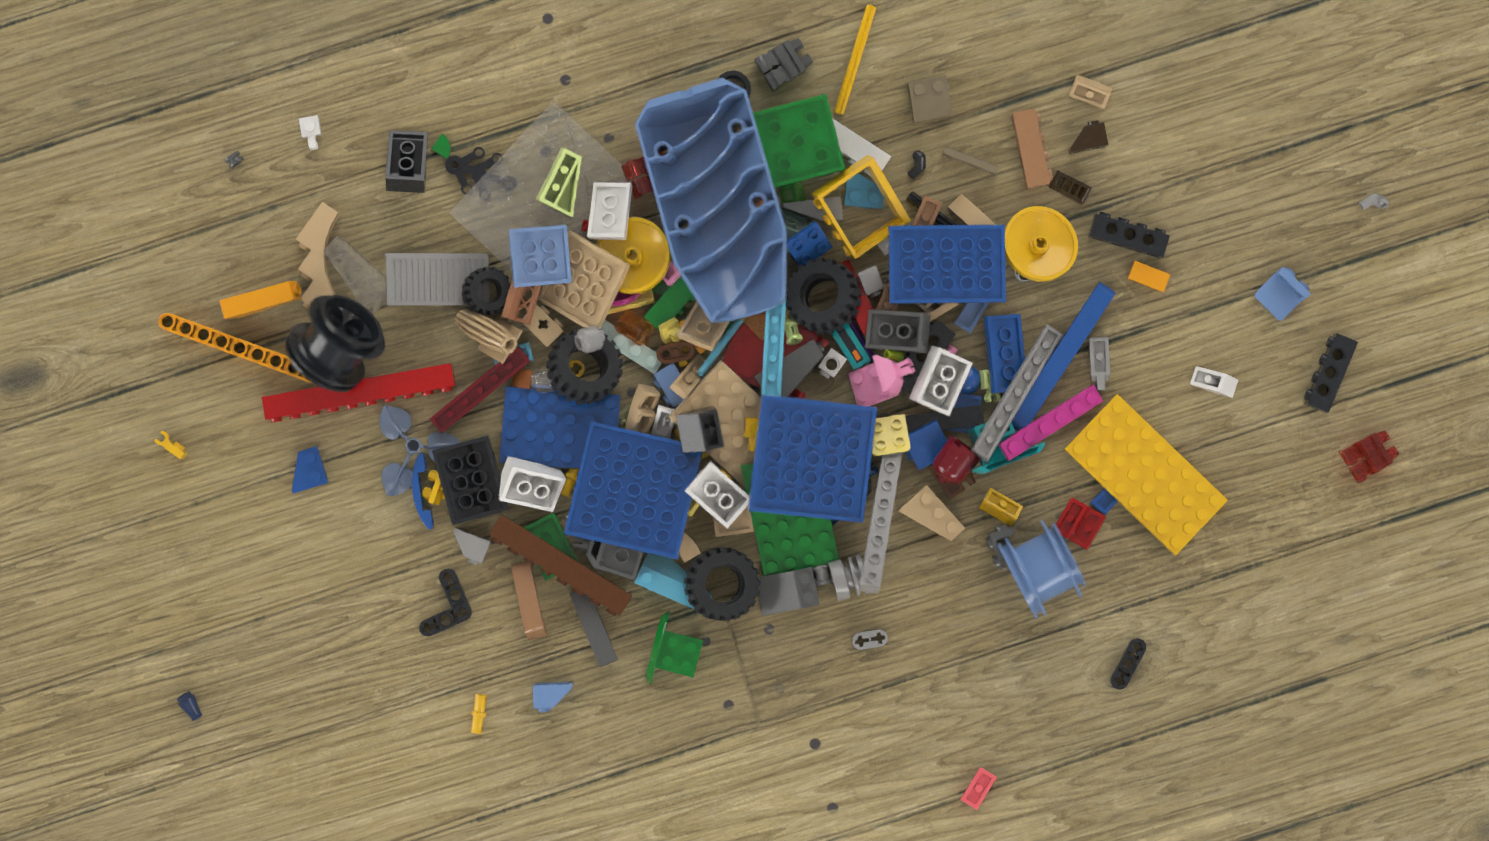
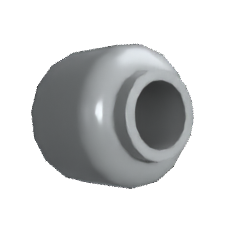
[575,325,605,353]

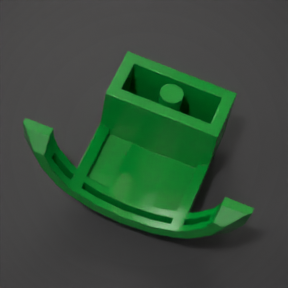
[645,611,703,685]

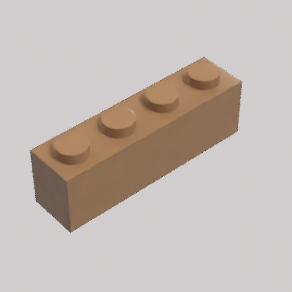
[1011,108,1053,190]

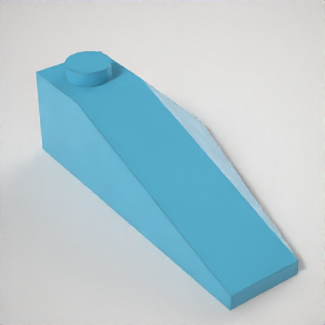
[634,553,712,609]

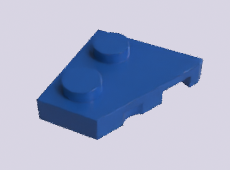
[292,446,329,494]

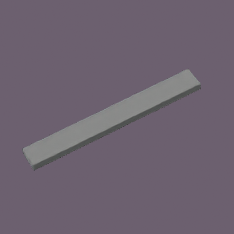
[970,324,1063,461]

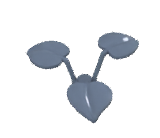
[380,405,460,496]

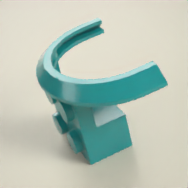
[967,422,1045,475]

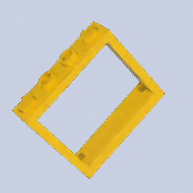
[811,155,911,259]

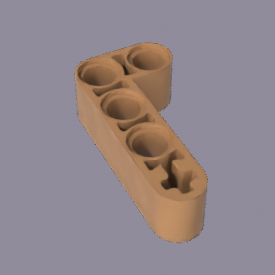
[511,561,548,640]

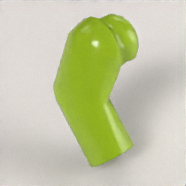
[884,350,904,363]

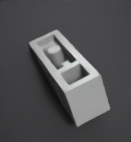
[783,197,843,226]

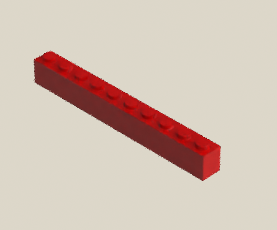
[261,363,456,423]

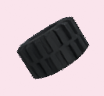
[462,266,511,316]

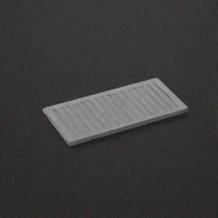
[385,253,489,306]

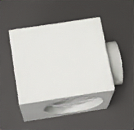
[818,348,847,379]

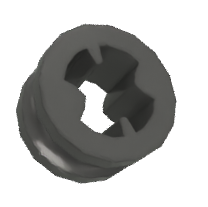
[225,151,244,169]

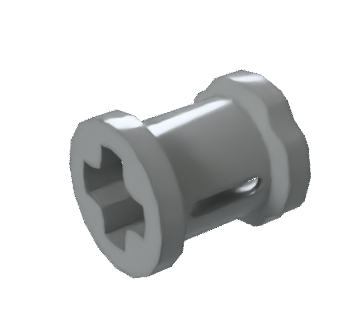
[812,564,832,586]

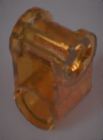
[615,310,654,345]

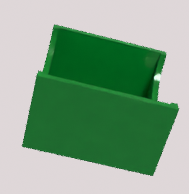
[753,94,845,189]

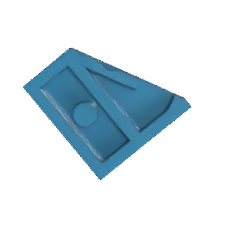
[844,173,884,210]

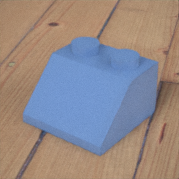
[533,682,574,712]

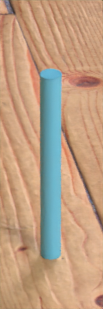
[697,318,746,377]

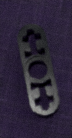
[1110,638,1146,690]

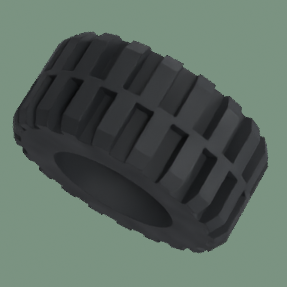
[786,258,862,335]
[546,328,623,405]
[684,547,761,621]

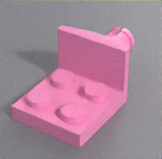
[848,355,915,406]

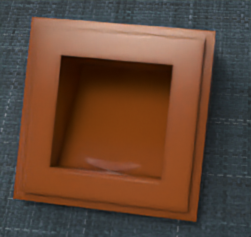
[512,369,533,389]

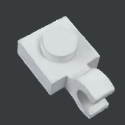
[299,115,322,151]

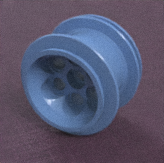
[997,520,1086,619]

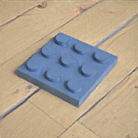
[508,225,572,288]

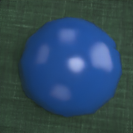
[960,366,981,395]

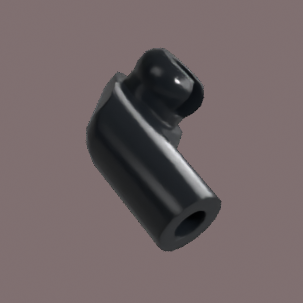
[907,151,926,180]

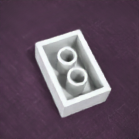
[909,346,973,416]

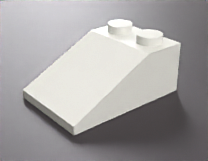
[685,462,749,529]

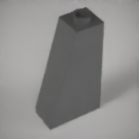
[755,339,825,397]

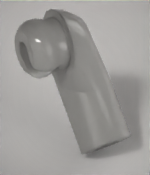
[1359,193,1389,210]

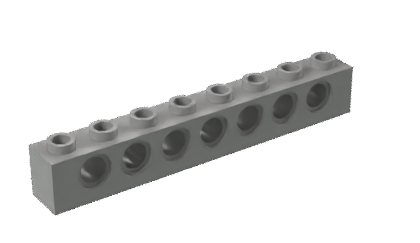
[859,452,902,594]

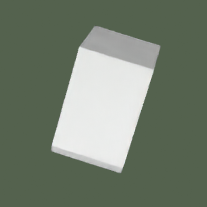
[651,405,674,439]

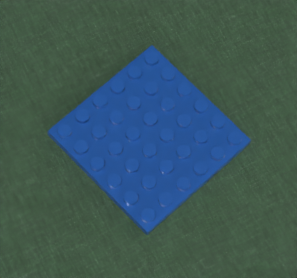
[748,394,877,523]
[564,421,703,560]

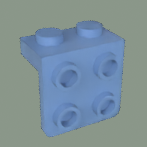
[1254,267,1311,321]

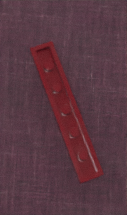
[430,346,531,434]

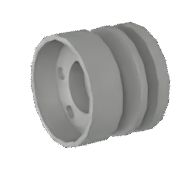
[828,554,869,601]

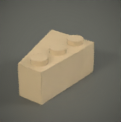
[897,485,965,541]

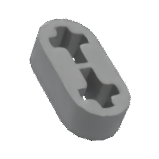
[852,629,888,650]

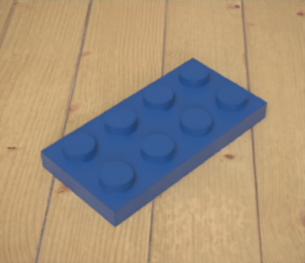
[984,314,1025,393]

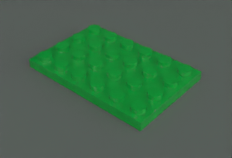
[741,462,839,576]

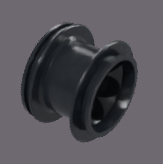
[285,295,385,392]

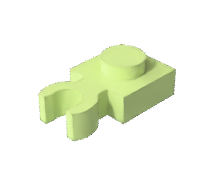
[979,370,1001,403]

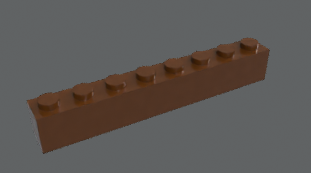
[489,514,633,616]

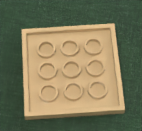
[537,231,630,330]

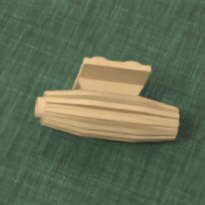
[455,309,523,364]

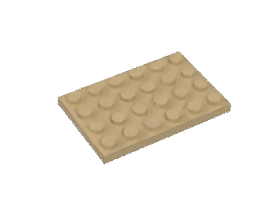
[668,360,761,487]

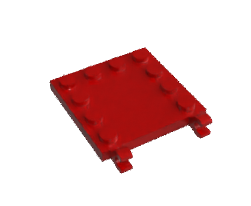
[722,311,829,399]

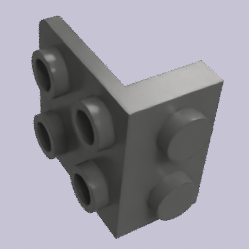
[985,524,1014,571]

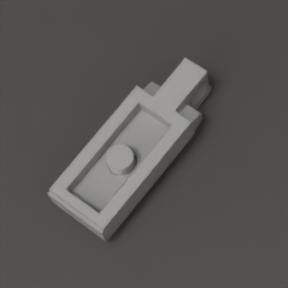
[1088,337,1110,391]

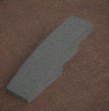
[570,592,618,668]

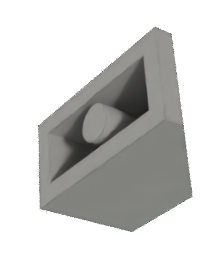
[857,265,884,298]
[453,527,492,565]

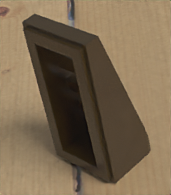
[1048,170,1092,205]

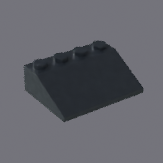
[432,435,510,525]

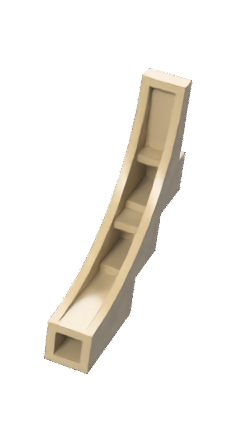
[296,202,340,309]

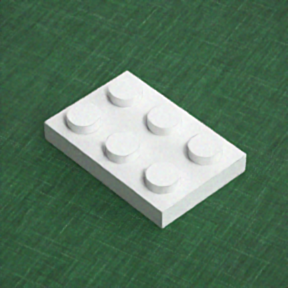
[587,182,632,240]

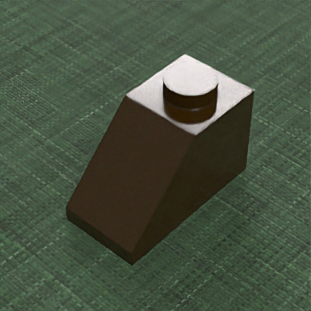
[1068,120,1109,154]

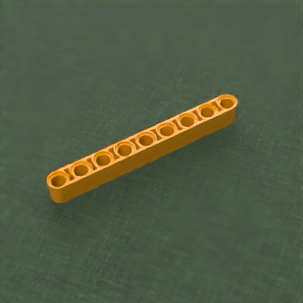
[158,313,313,383]

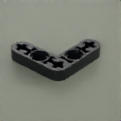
[419,568,472,637]

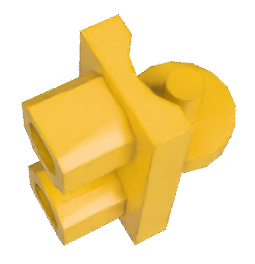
[421,470,445,506]

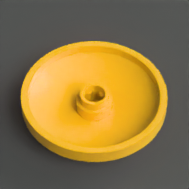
[1005,206,1078,282]
[596,217,671,294]

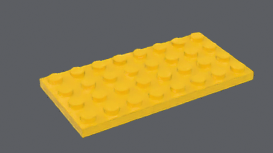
[1064,394,1228,556]

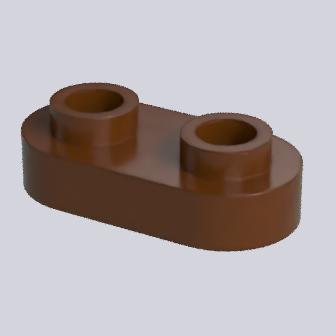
[657,340,695,364]

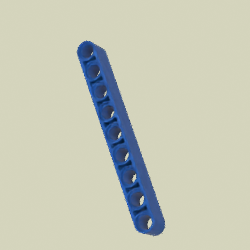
[1011,282,1116,431]

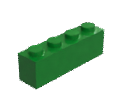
[644,276,695,330]

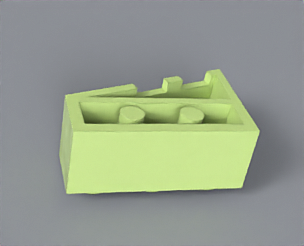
[536,148,582,217]

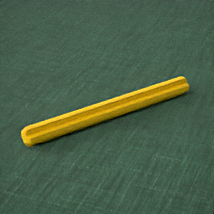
[834,5,876,115]

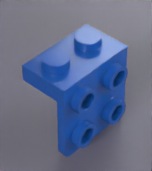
[786,222,833,266]

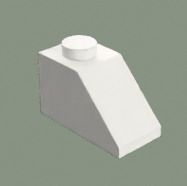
[1190,366,1238,398]

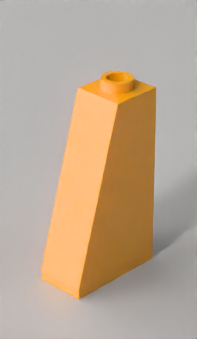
[219,281,302,319]

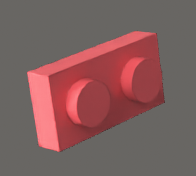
[960,767,997,810]

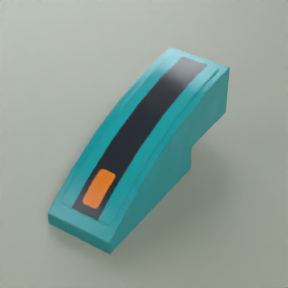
[831,323,871,371]

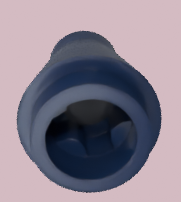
[177,691,202,721]

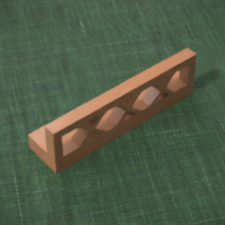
[501,278,541,325]

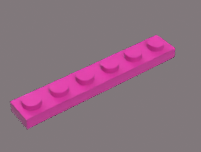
[998,385,1103,461]

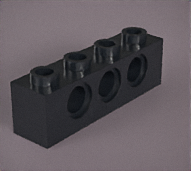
[1088,212,1170,259]
[901,320,955,395]
[1304,333,1358,413]

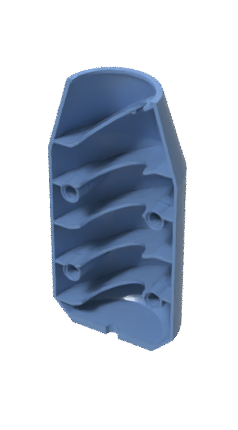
[635,78,787,323]

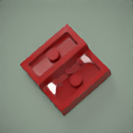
[1056,497,1107,550]

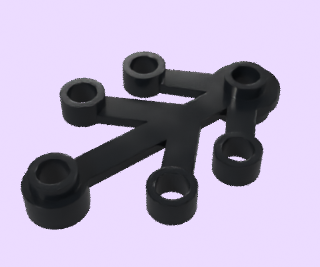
[445,147,518,201]

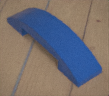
[412,453,434,529]

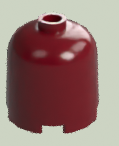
[933,435,981,484]

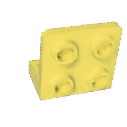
[872,414,910,456]

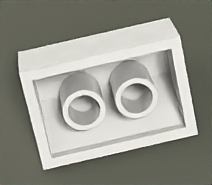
[499,457,566,512]

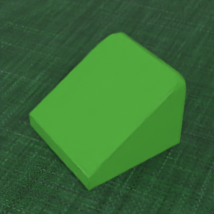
[780,183,806,204]

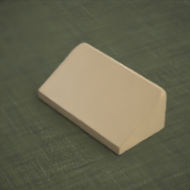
[1069,75,1112,109]

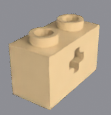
[522,304,564,348]

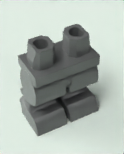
[754,38,813,92]

